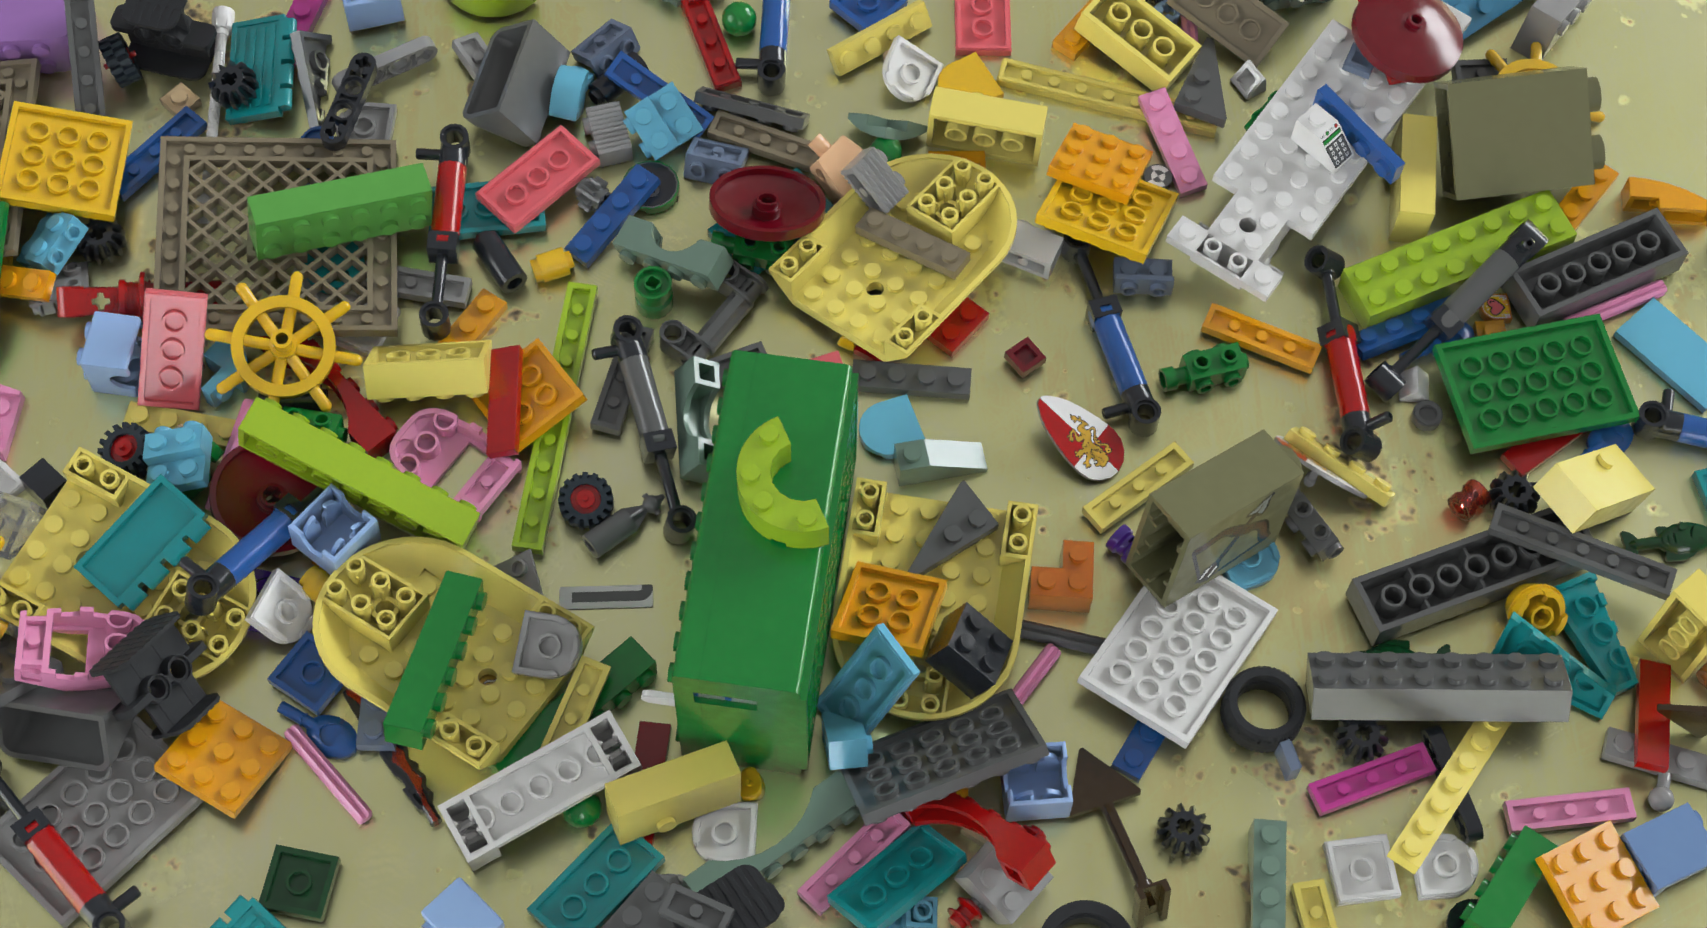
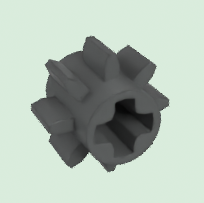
[575,176,611,213]

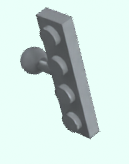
[1601,726,1707,812]

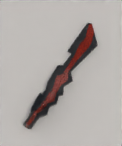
[343,690,442,827]

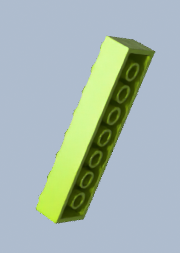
[1338,190,1577,329]
[238,397,480,549]

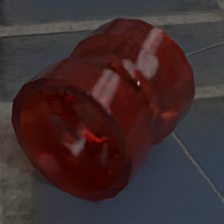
[1447,479,1491,521]

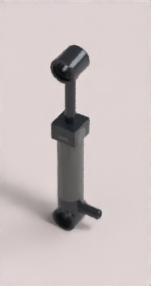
[1364,219,1549,402]
[591,315,697,544]

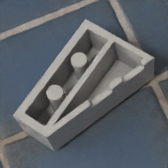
[1510,0,1591,60]

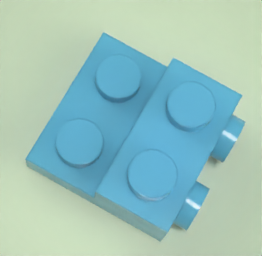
[623,82,704,161]
[16,212,89,277]
[143,421,213,492]

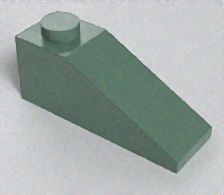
[893,439,988,486]

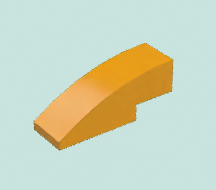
[1621,177,1707,226]

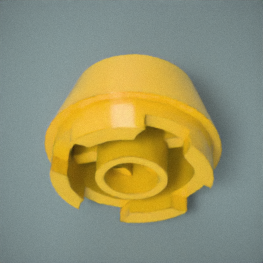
[1505,583,1568,637]

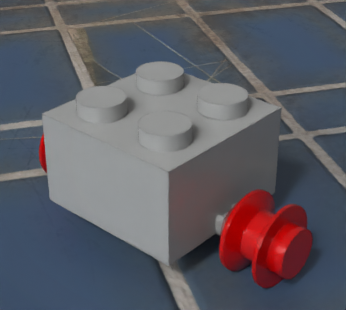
[947,825,1054,928]

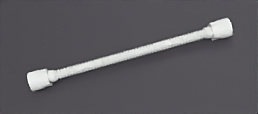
[193,6,235,224]

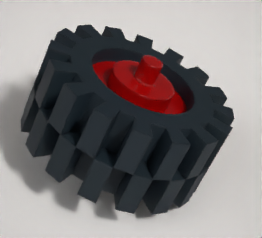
[98,32,143,88]
[97,422,149,478]
[558,472,614,530]

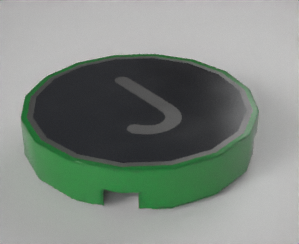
[623,160,680,214]

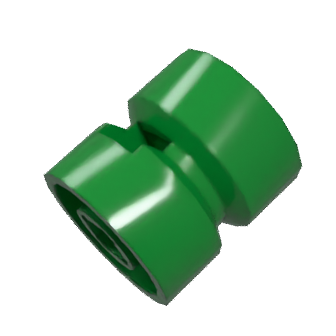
[634,266,673,319]

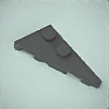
[290,30,332,128]
[1174,37,1227,128]
[908,480,999,575]

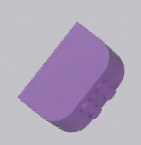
[0,0,96,74]

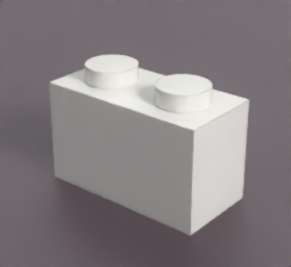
[1001,220,1064,280]

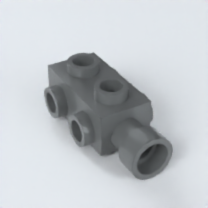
[1284,485,1344,562]

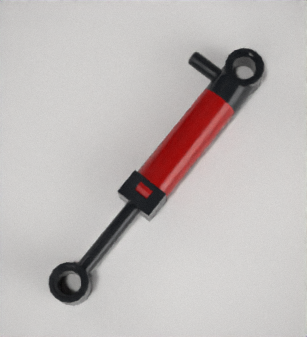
[416,124,471,341]
[1304,245,1393,462]
[0,760,142,928]

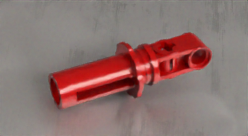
[56,272,222,323]

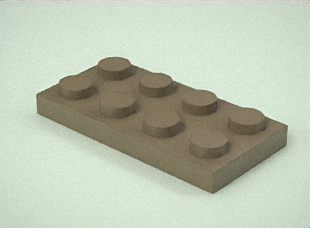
[1166,0,1290,68]

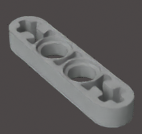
[332,36,438,95]

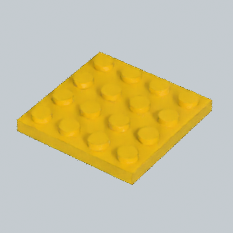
[0,101,133,222]
[1034,180,1179,264]

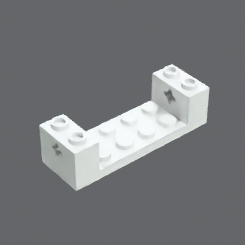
[437,710,642,872]

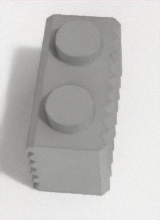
[582,101,633,168]
[841,147,909,213]

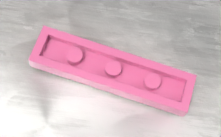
[1138,87,1208,198]
[1502,787,1637,835]
[797,813,911,916]

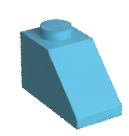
[821,711,873,770]

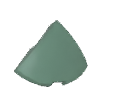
[848,113,928,140]

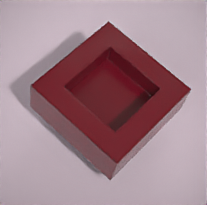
[1004,337,1046,378]

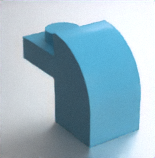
[548,64,595,121]
[201,341,249,409]

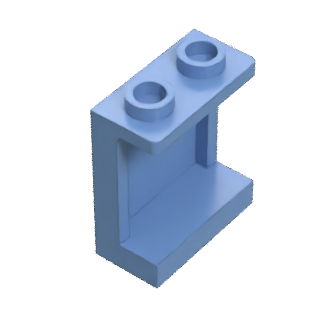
[1620,802,1707,897]

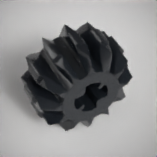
[208,60,260,111]
[76,218,127,266]
[1487,470,1540,514]
[1333,720,1389,765]
[1156,803,1211,860]

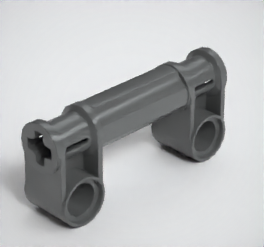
[659,259,769,365]

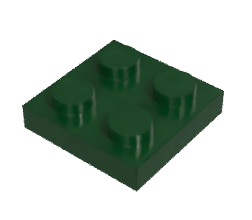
[259,844,341,922]

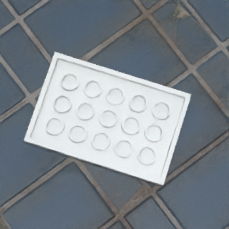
[1077,575,1278,749]

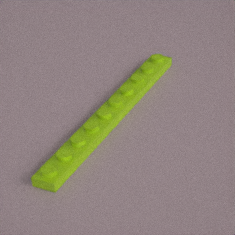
[511,281,598,555]

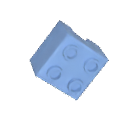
[342,0,405,32]
[76,311,143,397]
[288,483,381,575]
[1000,741,1073,822]
[421,877,505,928]

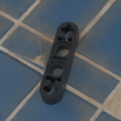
[320,52,378,151]
[1421,725,1484,844]

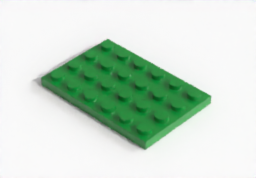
[1432,314,1640,454]

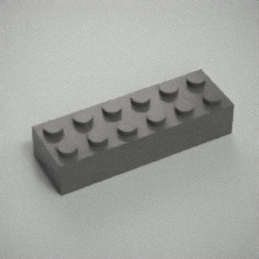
[1501,208,1689,327]

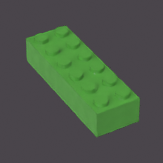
[247,163,432,260]

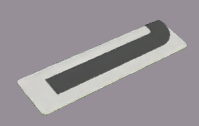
[559,584,653,610]

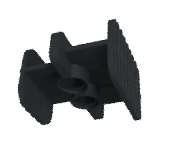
[110,0,217,81]
[89,611,220,739]
[673,865,785,928]

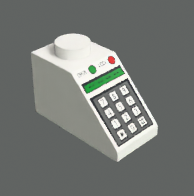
[1290,103,1354,174]

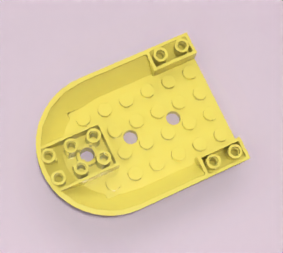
[768,153,1017,362]
[0,446,257,688]
[832,477,1039,721]
[312,537,595,770]

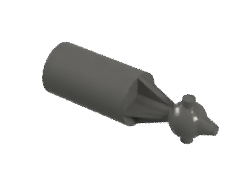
[582,493,665,558]

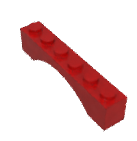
[258,336,399,459]
[900,791,1056,891]

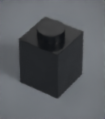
[19,458,67,510]

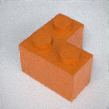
[1028,540,1094,613]

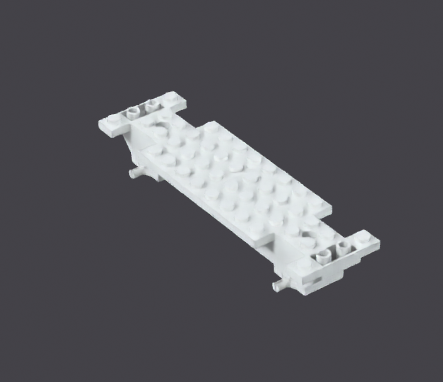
[1166,1,1472,302]

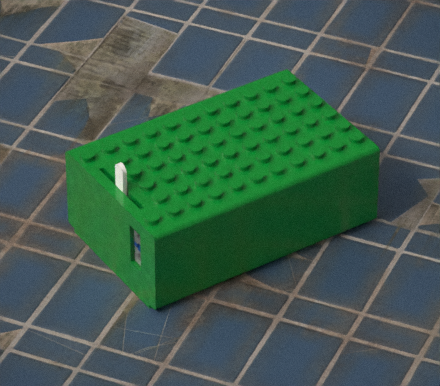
[641,350,859,774]

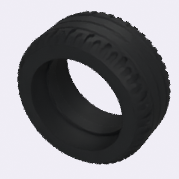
[1220,666,1306,753]

